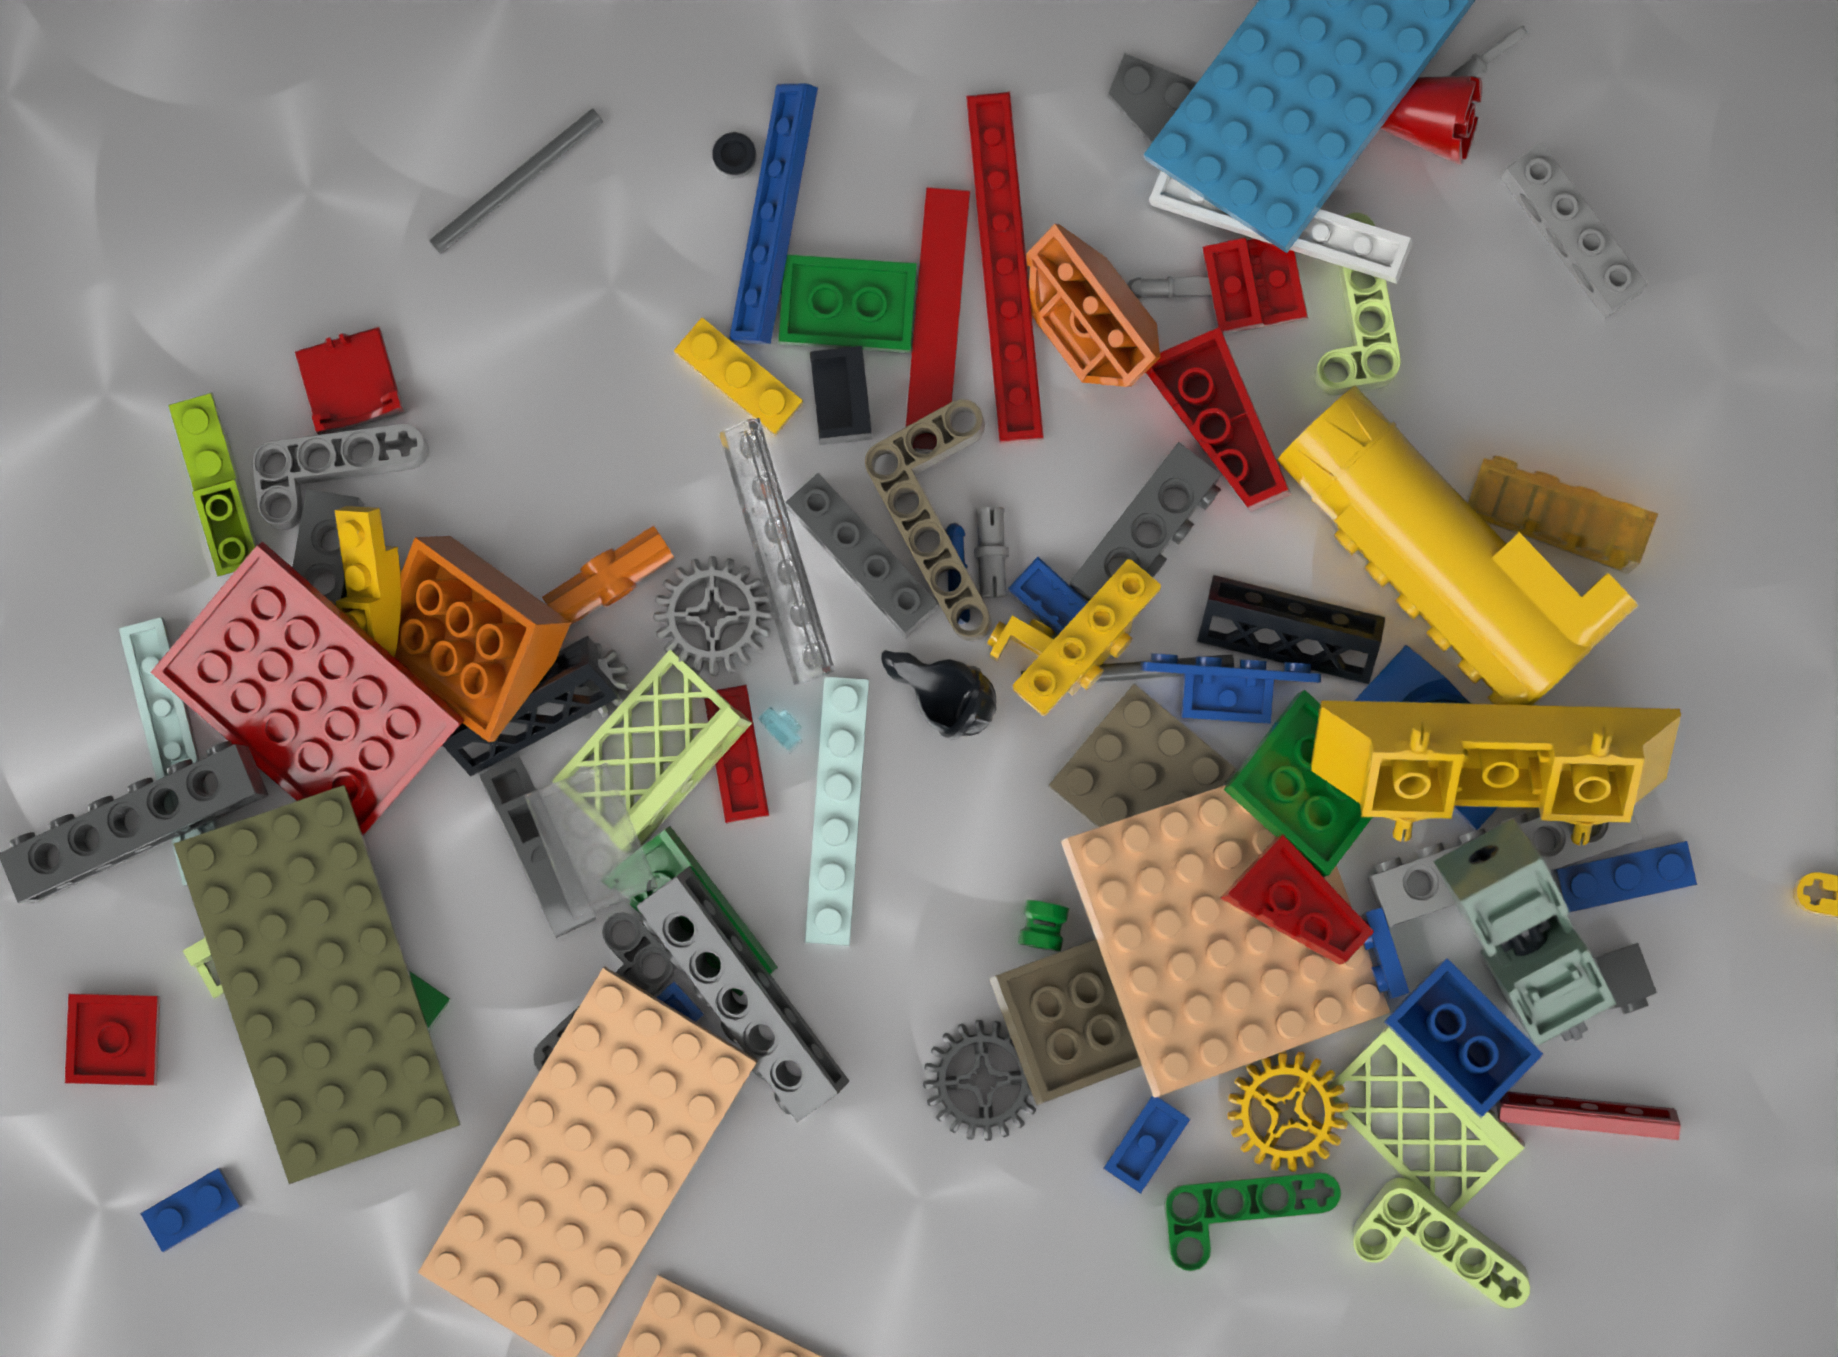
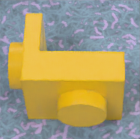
[986,615,1055,662]

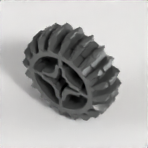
[923,1020,1036,1141]

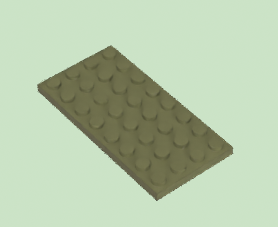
[173,785,461,1184]

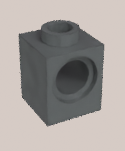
[1593,943,1657,1015]

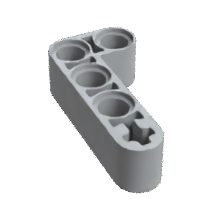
[252,424,429,530]

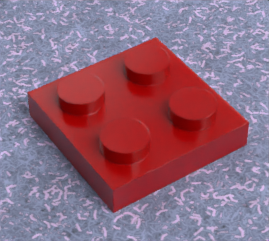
[65,994,160,1086]

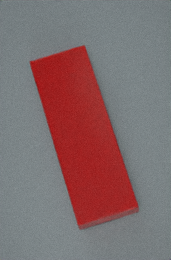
[704,684,770,824]

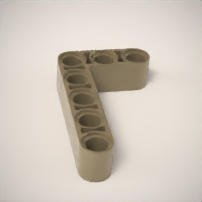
[865,399,992,641]

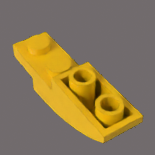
[335,506,401,658]

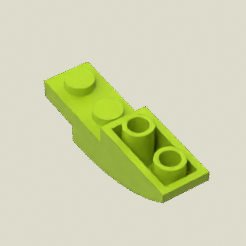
[168,392,257,577]

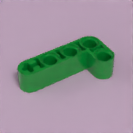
[1164,1172,1341,1271]

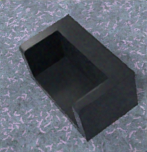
[809,346,872,445]

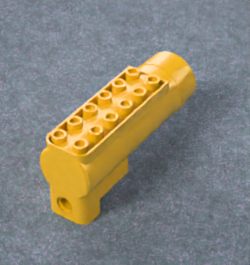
[1277,386,1638,705]

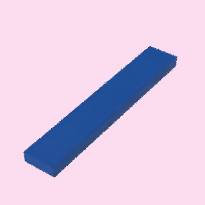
[729,83,818,344]

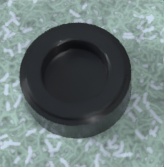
[712,132,757,178]

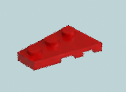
[1220,835,1374,965]

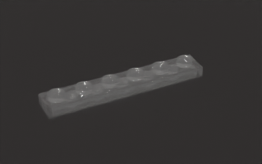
[718,418,835,685]

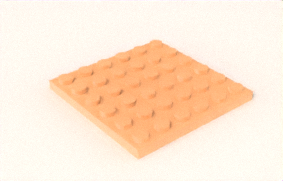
[1061,785,1391,1098]

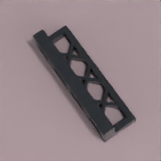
[1197,575,1386,684]
[442,636,619,777]

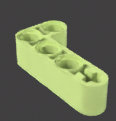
[1315,213,1401,395]
[1353,1178,1530,1309]

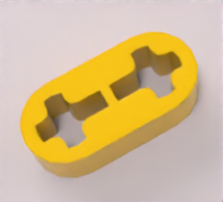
[1793,872,1838,918]

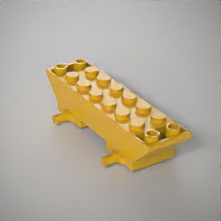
[1311,700,1681,845]

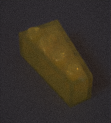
[1466,455,1658,574]

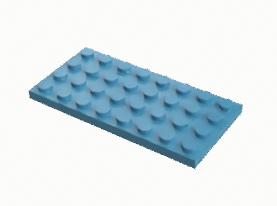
[1143,0,1476,253]

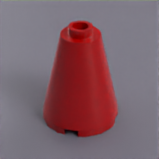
[1380,76,1483,164]

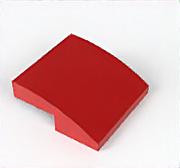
[1203,237,1309,333]

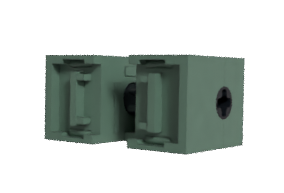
[1433,819,1616,1047]

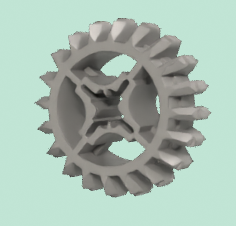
[653,556,773,676]

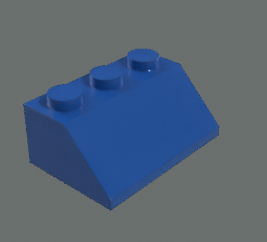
[1384,958,1544,1118]

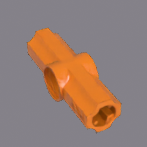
[542,526,675,626]

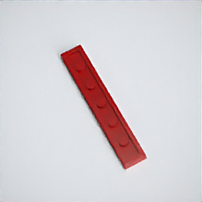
[905,187,970,452]

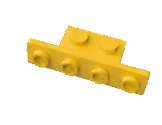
[1013,559,1161,716]

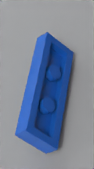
[1555,841,1697,912]

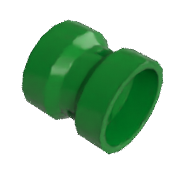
[1017,900,1070,952]

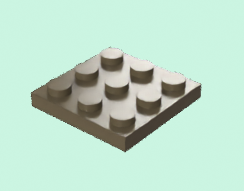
[1048,684,1236,828]
[989,939,1142,1105]

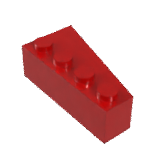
[1145,327,1292,512]

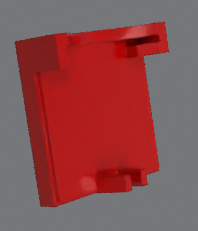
[295,327,405,435]

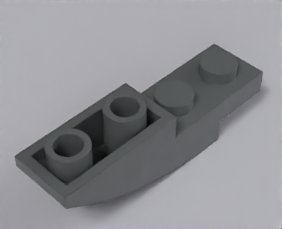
[479,756,596,938]

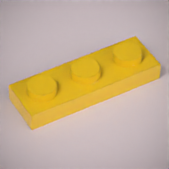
[673,317,804,437]

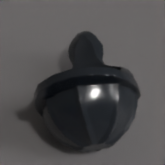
[881,650,997,740]

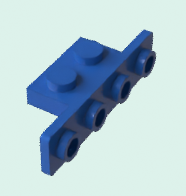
[1140,653,1321,724]

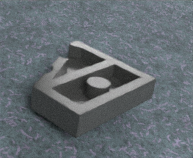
[1108,54,1197,143]

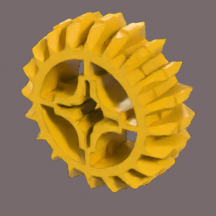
[1227,1051,1349,1172]

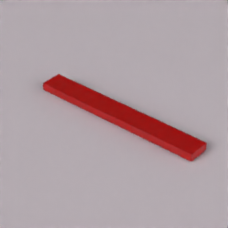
[966,92,1044,444]

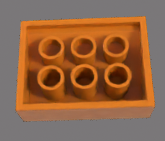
[395,536,571,742]

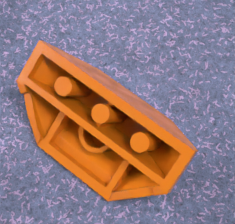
[1026,224,1160,387]

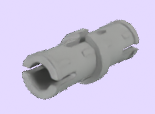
[974,507,1009,598]

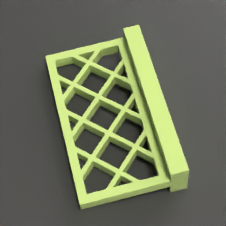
[552,650,752,854]
[1328,1026,1525,1214]

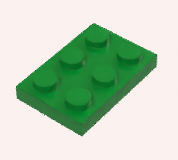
[778,255,917,353]

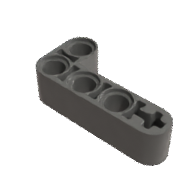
[533,912,676,1072]

